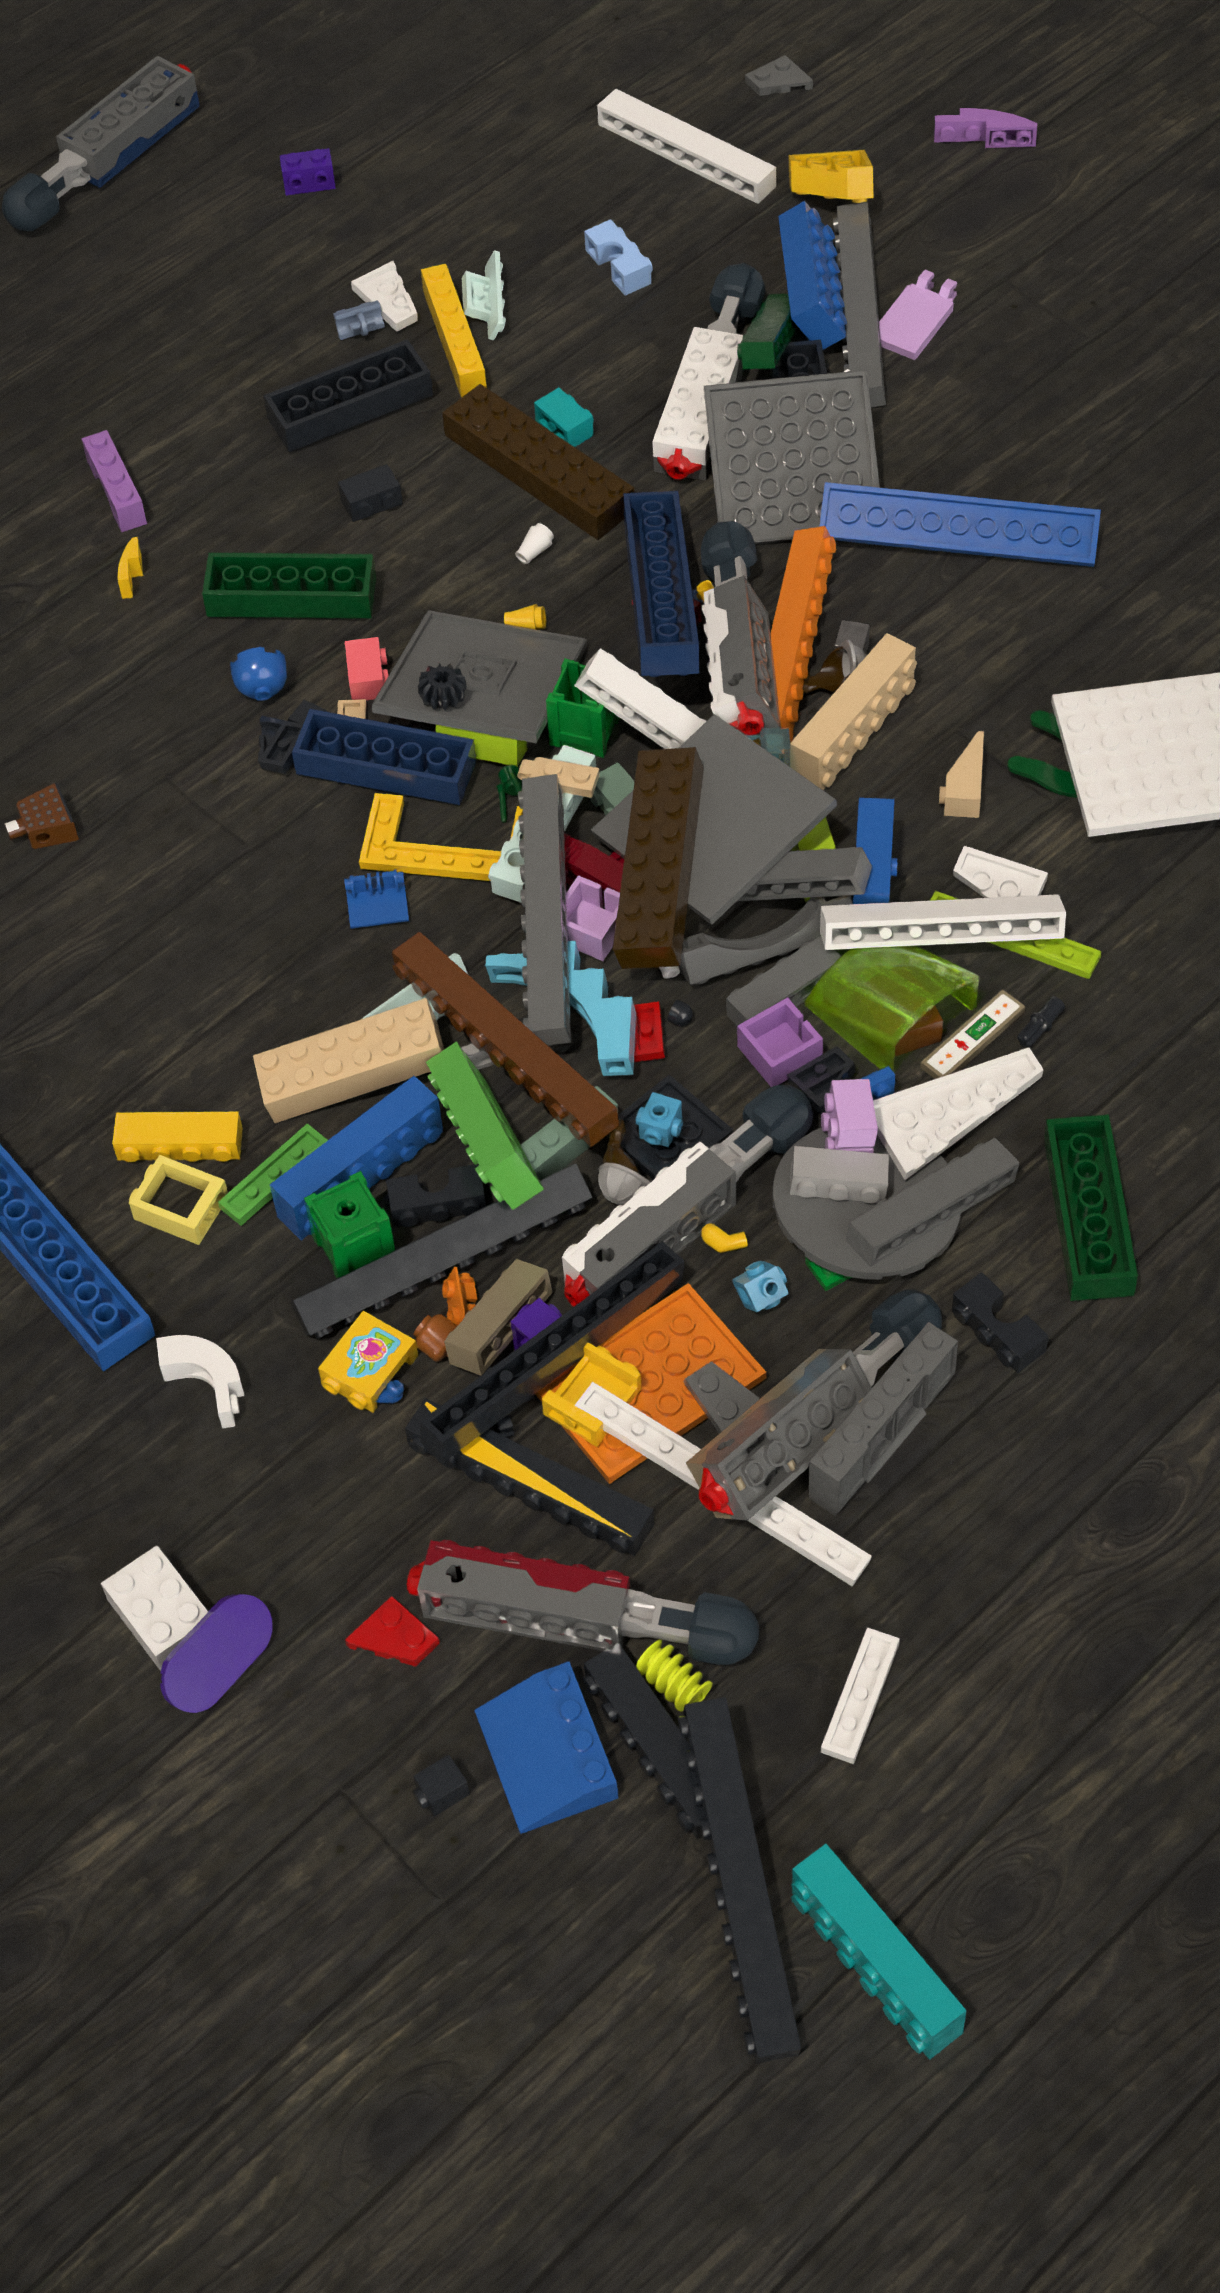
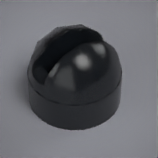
[667,999,693,1026]

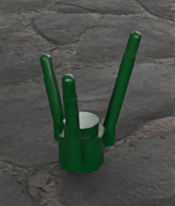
[496,765,522,823]

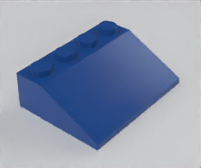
[475,1662,618,1834]

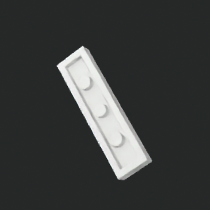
[821,1628,900,1764]

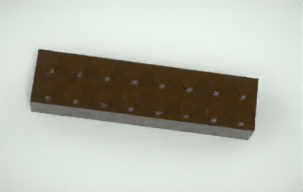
[442,384,635,540]
[613,747,704,969]

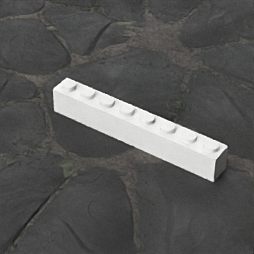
[597,89,776,204]
[820,895,1066,950]

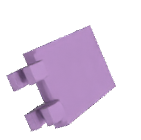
[879,270,957,360]

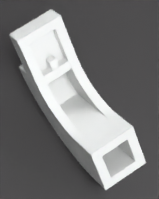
[156,1335,244,1428]

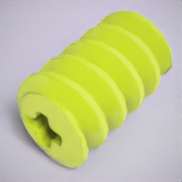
[636,1640,713,1712]

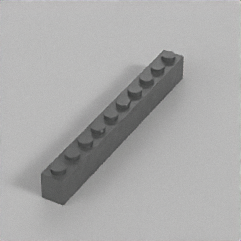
[833,201,886,407]
[518,774,571,1046]

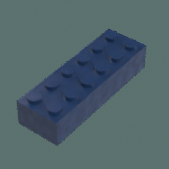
[292,709,476,805]

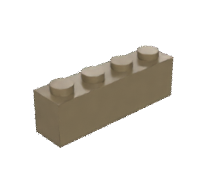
[444,1259,552,1376]

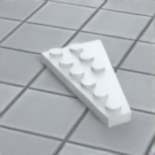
[873,1047,1043,1180]

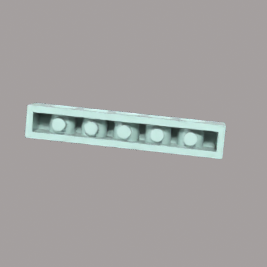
[488,745,596,902]

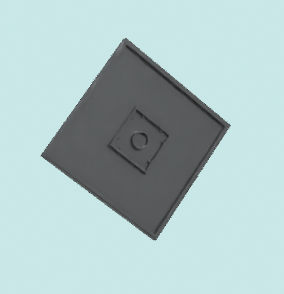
[372,611,587,743]
[591,714,837,925]

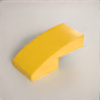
[118,537,143,599]

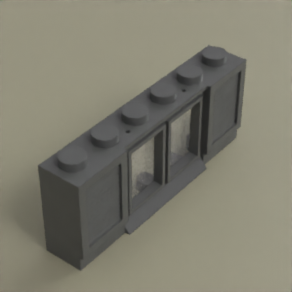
[809,1322,958,1516]

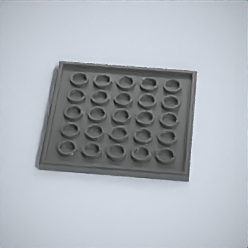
[703,370,880,545]

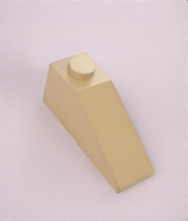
[939,731,984,818]

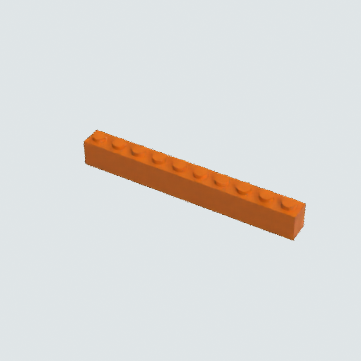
[753,526,836,758]

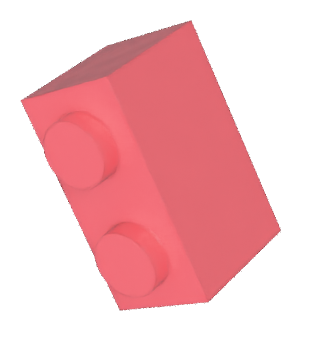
[345,637,389,700]

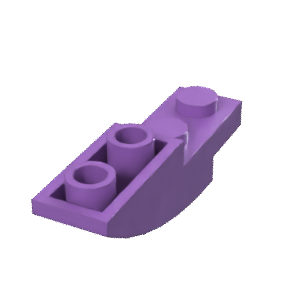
[934,108,1037,148]

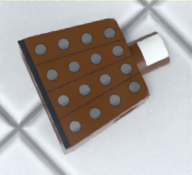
[5,783,79,849]

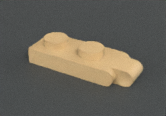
[517,757,600,798]

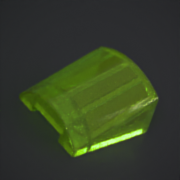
[805,945,979,1072]

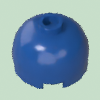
[230,647,287,701]

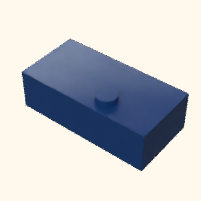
[853,798,897,904]

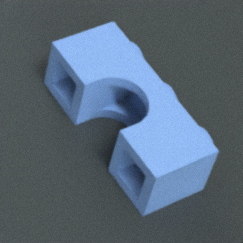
[584,219,653,295]

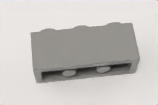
[790,1146,889,1203]

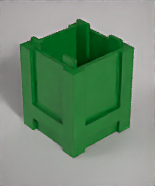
[546,658,621,758]
[304,1171,395,1278]

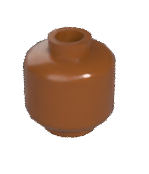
[413,1314,457,1362]

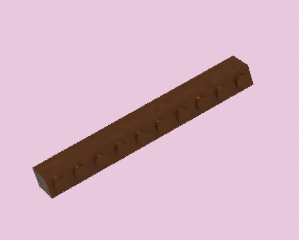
[392,932,619,1147]

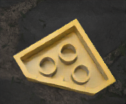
[789,150,873,203]

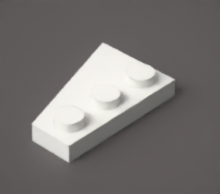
[351,261,418,331]
[953,846,1048,898]

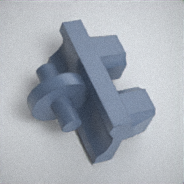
[333,300,385,340]

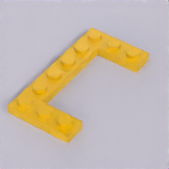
[359,793,523,881]

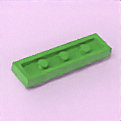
[218,1124,328,1226]

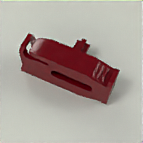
[564,833,624,906]

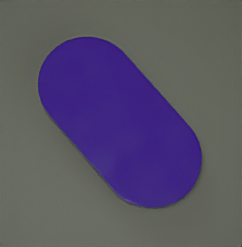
[160,1594,272,1713]

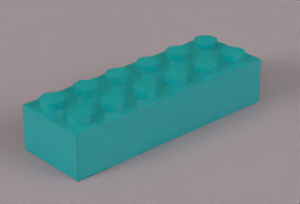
[791,1844,966,2060]

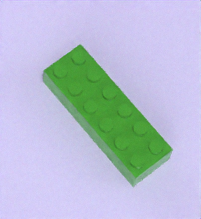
[426,1041,544,1210]

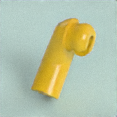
[701,1223,748,1253]

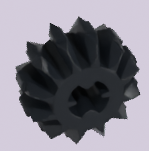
[418,663,467,711]

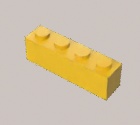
[112,1112,243,1162]

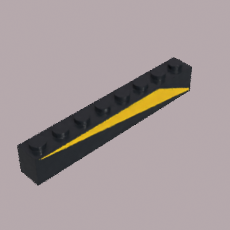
[405,1398,654,1556]

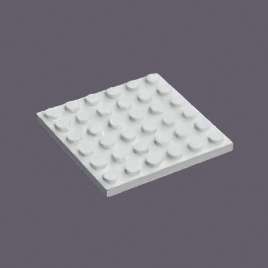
[1051,672,1220,837]

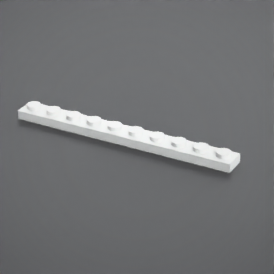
[575,1382,872,1587]

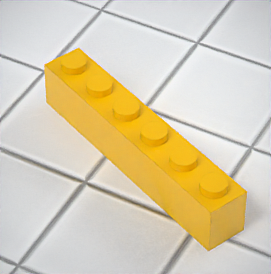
[421,264,487,398]

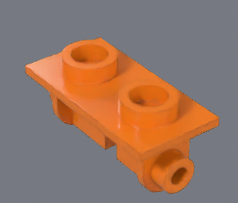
[442,1267,477,1326]

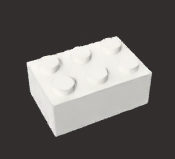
[101,1545,208,1671]

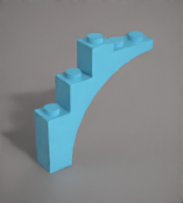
[485,941,636,1076]

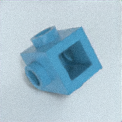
[636,1092,683,1147]
[732,1261,789,1312]

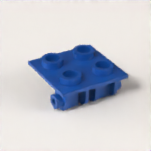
[344,869,409,929]

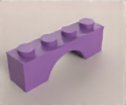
[82,430,147,532]

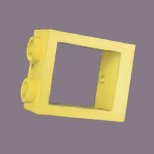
[129,1155,228,1245]

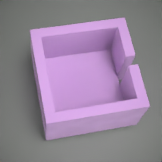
[566,876,620,961]
[821,1079,878,1153]

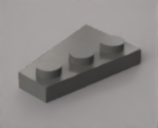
[683,1361,760,1434]

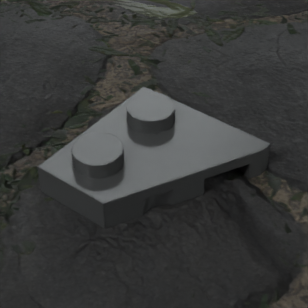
[745,55,813,96]

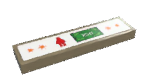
[921,989,1025,1079]

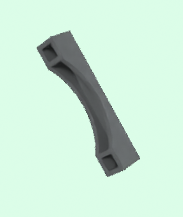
[679,895,852,985]

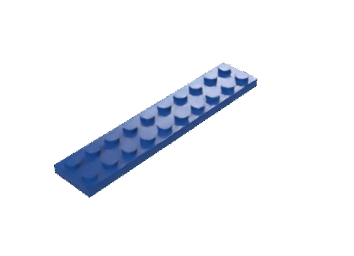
[819,482,1101,567]

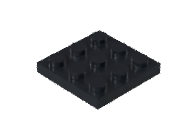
[605,1075,733,1180]

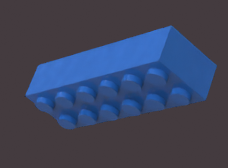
[778,201,847,350]
[270,1076,443,1240]

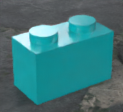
[534,388,594,447]

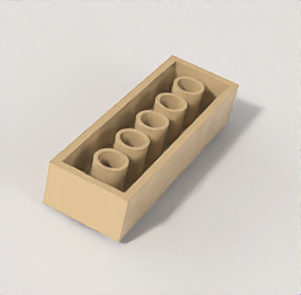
[790,633,917,790]
[253,998,444,1123]

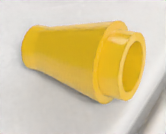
[504,604,547,630]

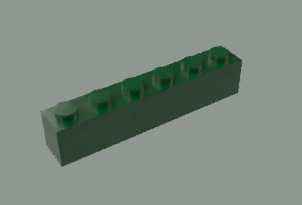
[737,294,798,369]

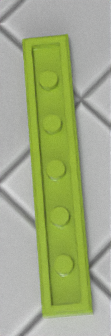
[930,891,1101,979]

